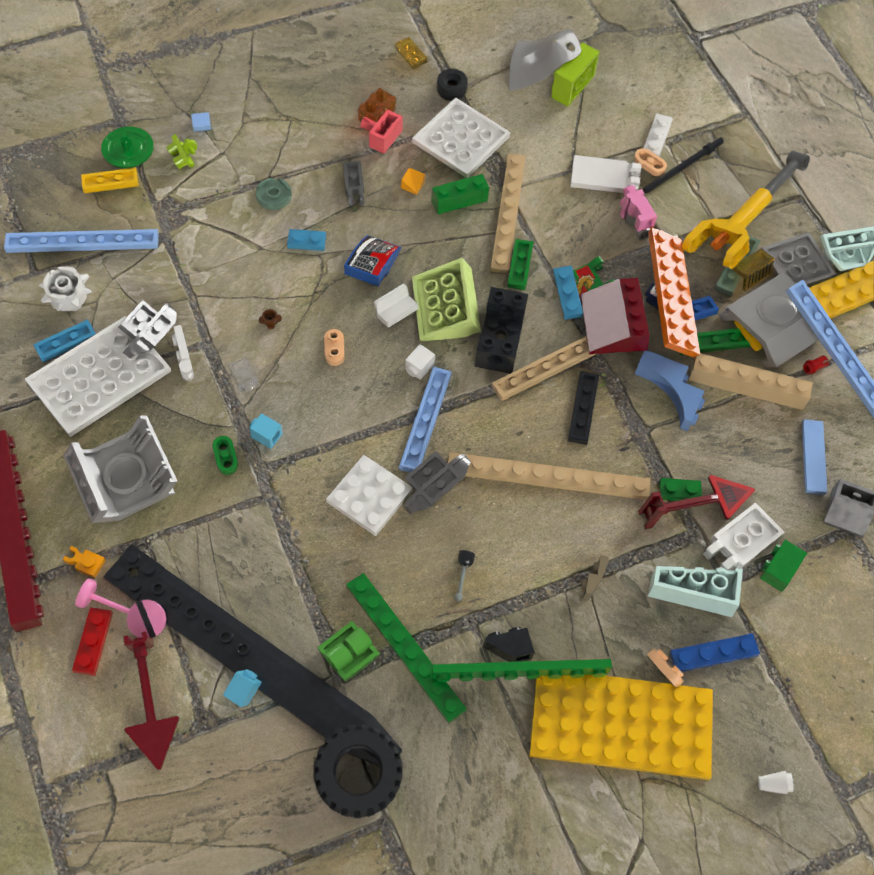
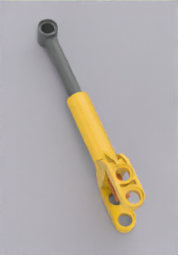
[682,151,810,269]

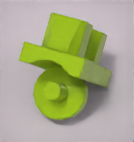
[166,134,198,169]

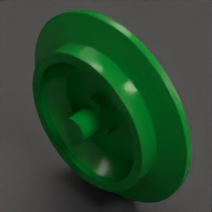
[101,126,154,168]

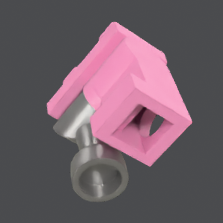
[620,185,657,240]

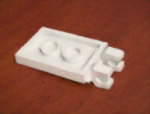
[570,155,641,193]
[703,503,785,570]

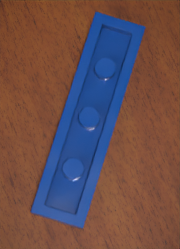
[669,633,760,672]

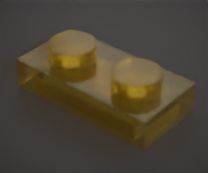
[395,37,428,69]

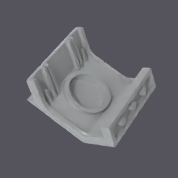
[719,273,822,367]
[63,416,178,523]

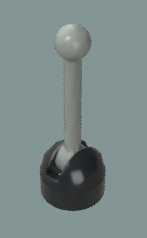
[454,550,475,602]

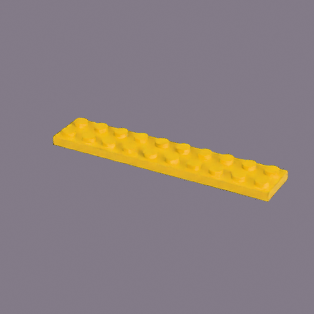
[734,261,874,352]

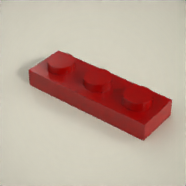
[72,607,113,676]

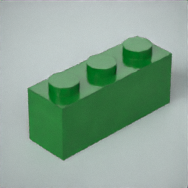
[431,174,489,215]

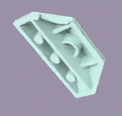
[820,227,874,271]

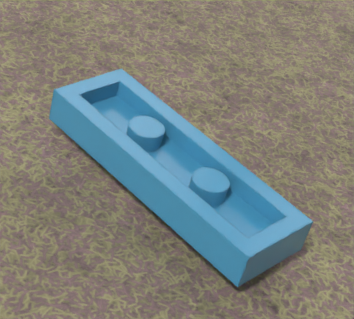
[553,265,583,320]
[33,319,96,363]

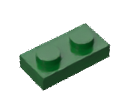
[659,478,702,501]

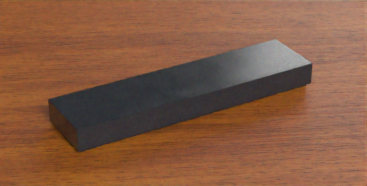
[568,371,599,445]

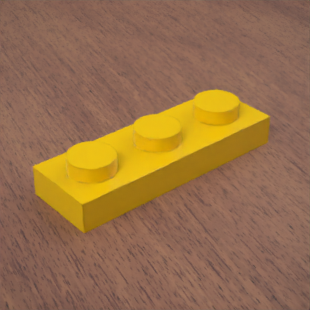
[81,168,139,193]

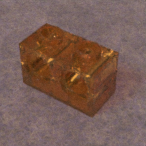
[358,88,396,123]

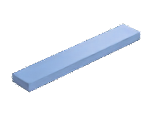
[399,367,452,473]

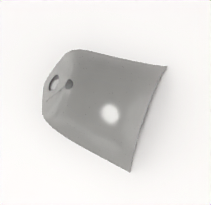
[509,30,581,91]

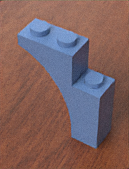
[635,351,705,431]

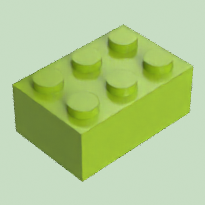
[551,42,600,107]

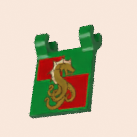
[573,256,615,302]

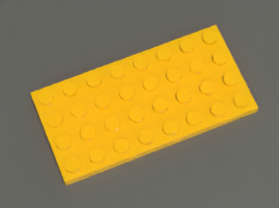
[529,674,713,780]

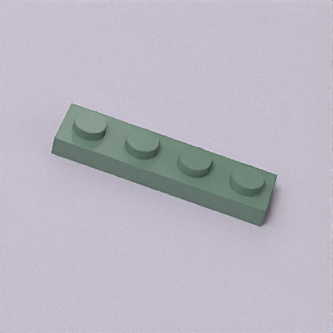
[714,235,761,297]

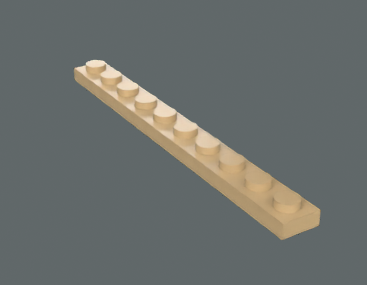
[448,452,650,500]

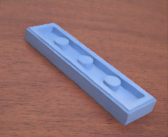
[802,419,827,495]

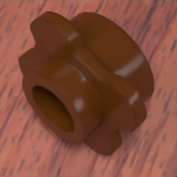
[259,309,282,329]

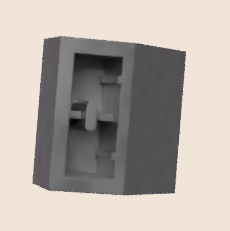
[823,479,874,538]

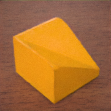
[401,168,425,195]

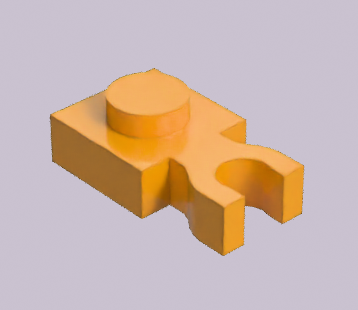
[63,546,106,578]

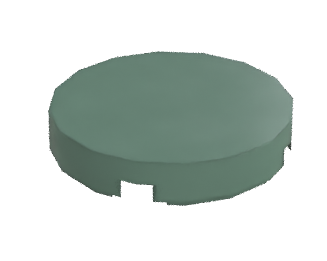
[256,178,292,210]

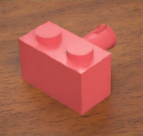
[360,109,403,154]

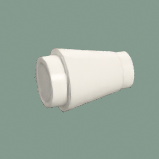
[758,771,794,794]

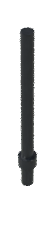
[643,137,724,194]

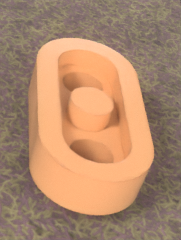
[634,148,667,176]
[324,329,345,366]
[647,648,684,687]

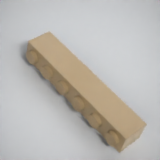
[689,353,813,410]

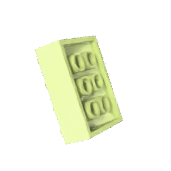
[412,258,481,342]

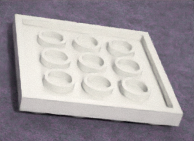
[412,98,511,178]

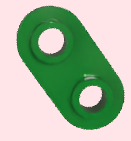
[212,436,238,475]

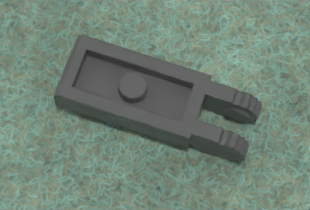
[343,161,364,206]

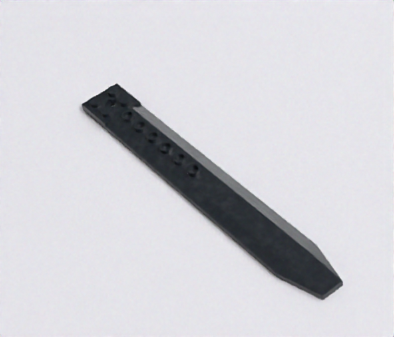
[103,544,403,766]

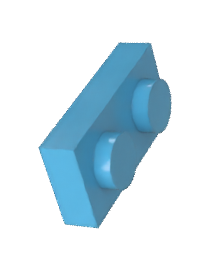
[287,229,326,251]

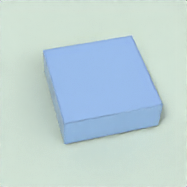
[191,112,211,132]

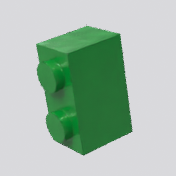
[760,539,807,592]

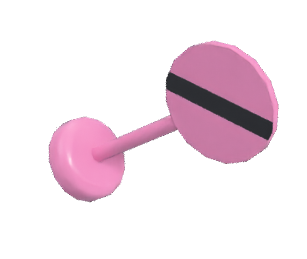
[75,578,166,638]

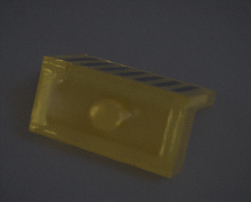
[733,249,774,291]

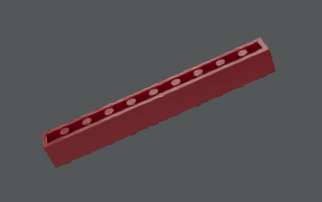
[0,429,45,632]

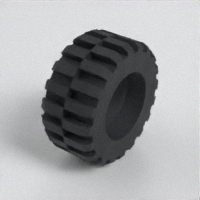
[313,725,403,818]

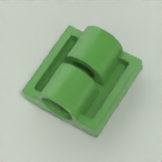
[317,621,380,683]

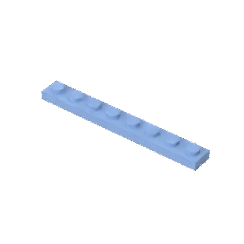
[4,229,159,253]
[786,280,874,418]

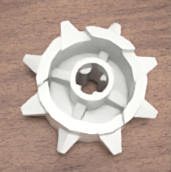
[39,266,91,311]

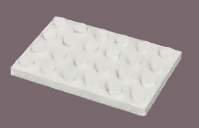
[25,316,171,437]

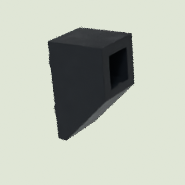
[484,627,535,662]

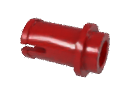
[803,355,829,374]

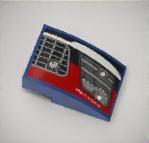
[344,235,401,287]

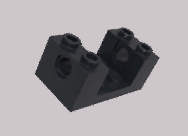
[474,287,528,374]

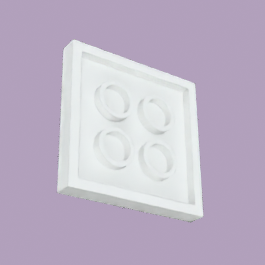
[326,455,413,536]

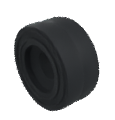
[437,69,468,101]

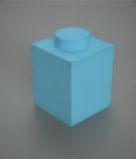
[249,413,283,449]
[223,669,262,707]

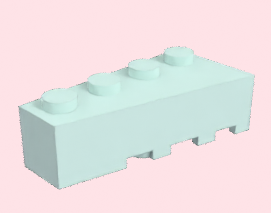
[648,566,743,617]

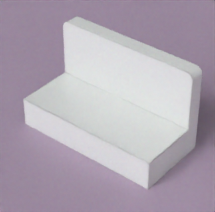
[374,284,419,328]

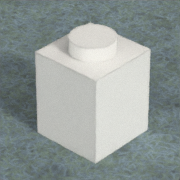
[405,344,435,380]

